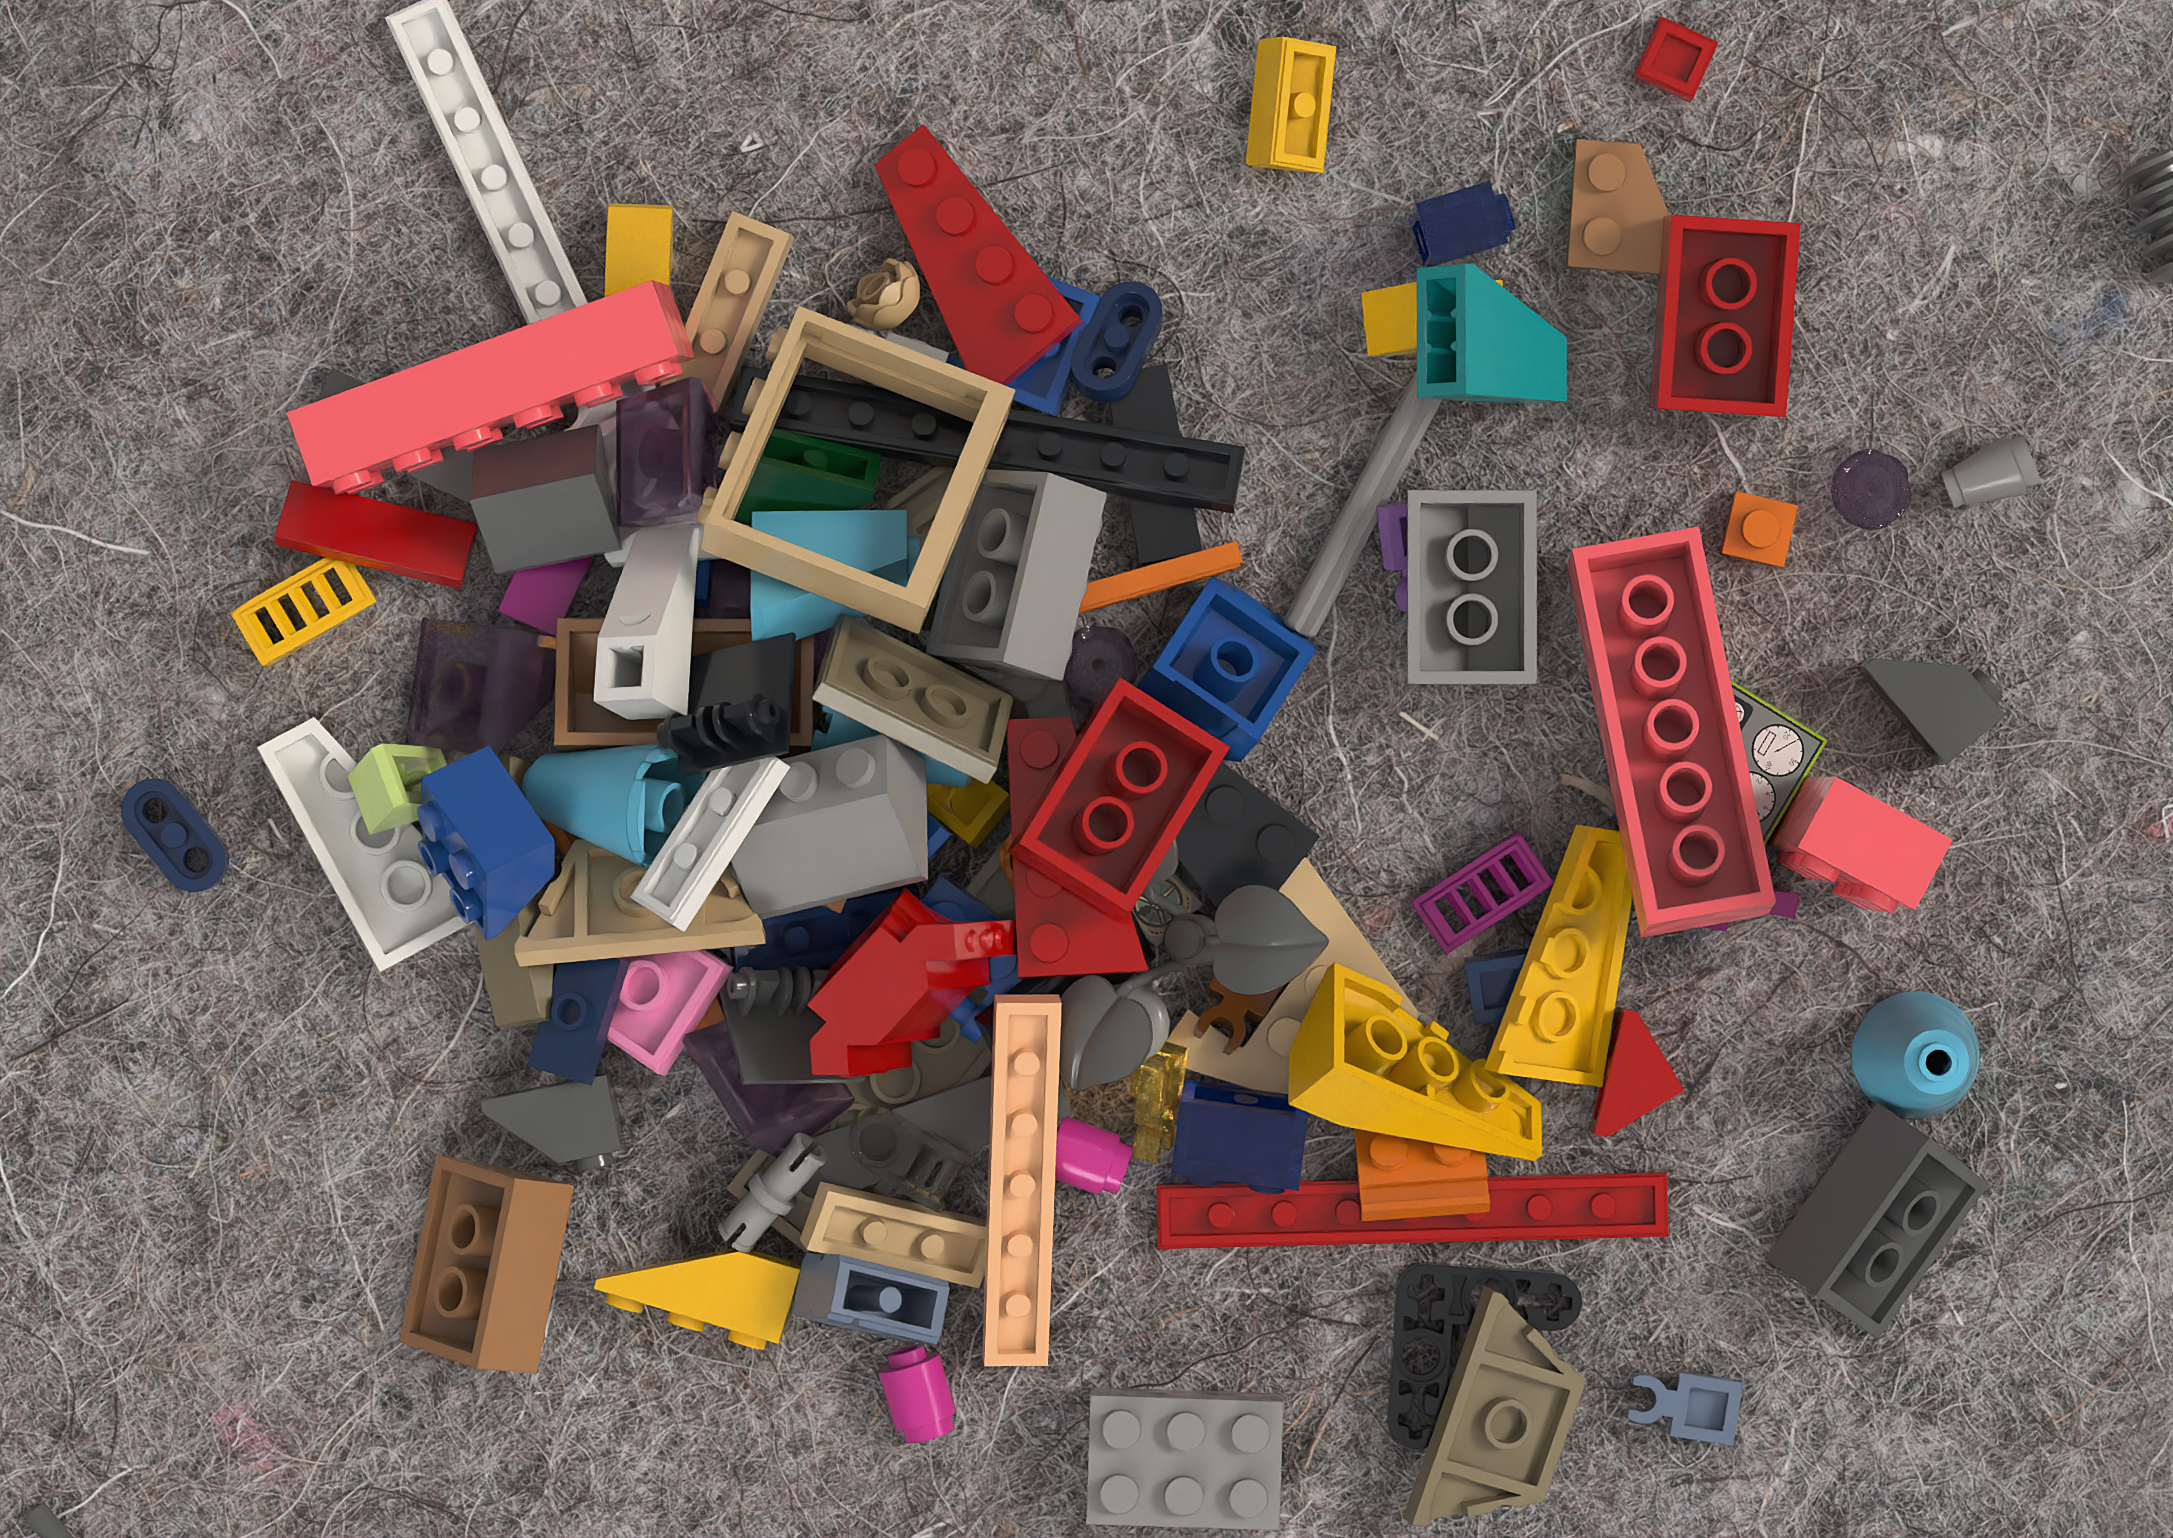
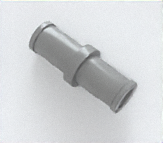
[718,1132,828,1253]

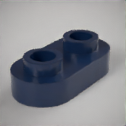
[1071,281,1163,402]
[121,779,229,892]

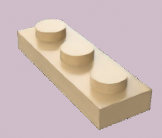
[659,211,795,414]
[800,1181,987,1288]

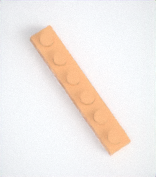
[982,994,1062,1366]

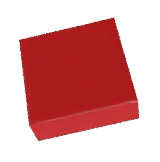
[1632,16,1719,103]

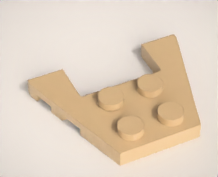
[1155,857,1420,1100]

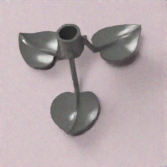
[1059,839,1329,1091]

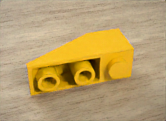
[594,1248,802,1350]

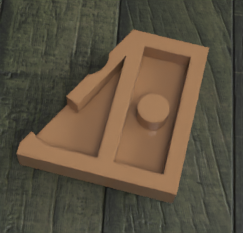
[1566,139,1670,275]

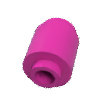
[1055,1117,1134,1195]
[878,1344,956,1444]

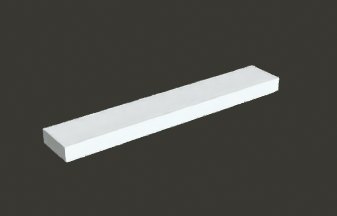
[385,0,589,325]

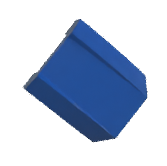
[1136,576,1317,762]

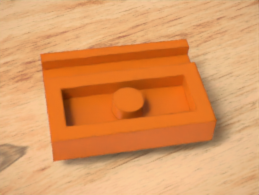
[1354,1128,1490,1221]

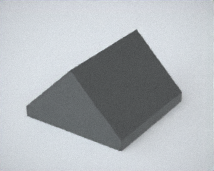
[469,424,622,576]

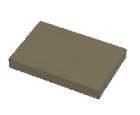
[812,613,1013,784]

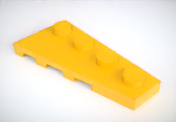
[1483,824,1633,1087]

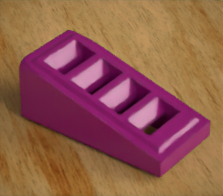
[1410,831,1554,955]

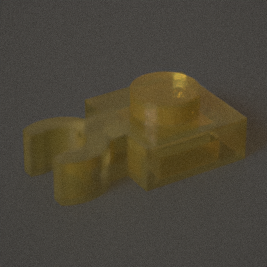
[1130,1041,1188,1164]

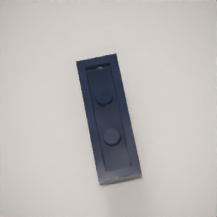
[730,883,920,973]

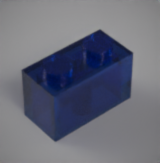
[1408,181,1515,267]
[1171,1080,1309,1194]

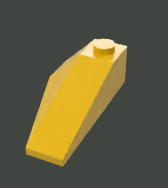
[1288,962,1542,1161]

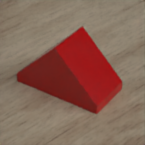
[1589,1007,1684,1137]

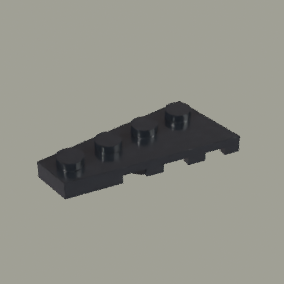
[1077,680,1320,908]

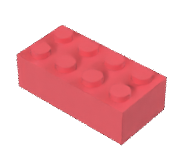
[1767,777,1953,915]

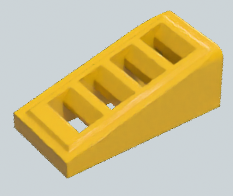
[230,557,378,667]

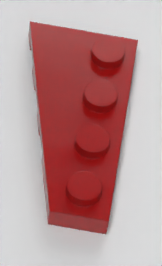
[1007,716,1149,979]

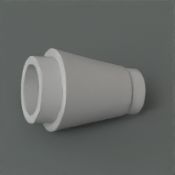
[1941,435,2041,508]

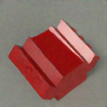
[807,887,1018,1077]

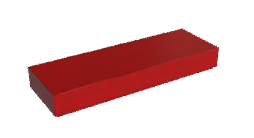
[274,480,478,590]

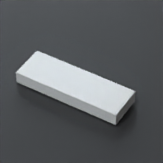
[630,756,790,932]

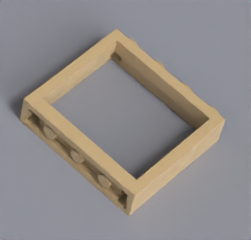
[695,306,1015,634]

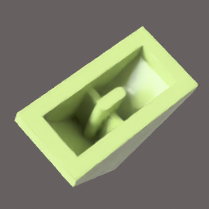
[348,743,447,835]

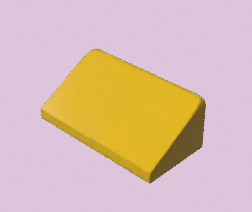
[1246,37,1336,173]

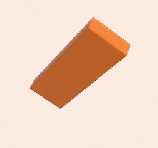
[1079,541,1243,614]

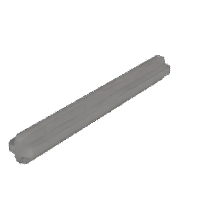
[1284,370,1443,638]

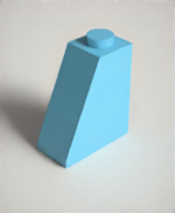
[750,510,920,642]

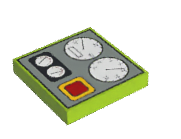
[1731,680,1828,846]

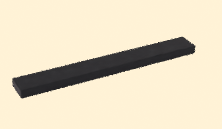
[730,365,1245,514]

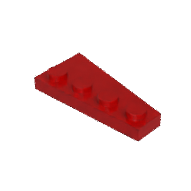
[874,124,1084,386]

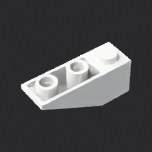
[593,527,699,720]

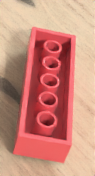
[286,280,695,495]
[1567,526,1776,938]

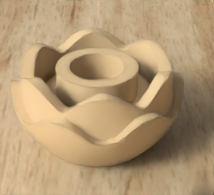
[847,258,920,331]

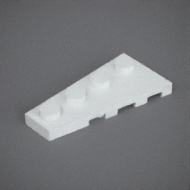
[257,717,474,973]

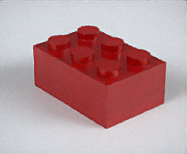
[1649,215,1801,417]
[1007,678,1230,920]

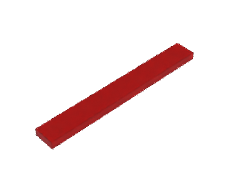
[1156,1171,1668,1249]

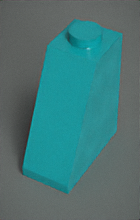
[1417,264,1567,404]

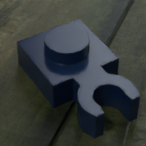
[1464,948,1528,1057]

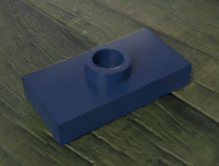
[527,958,630,1086]

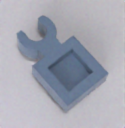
[1625,1370,1743,1446]

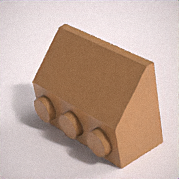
[399,1154,574,1374]

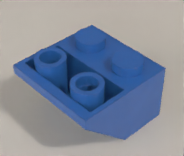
[417,745,555,941]

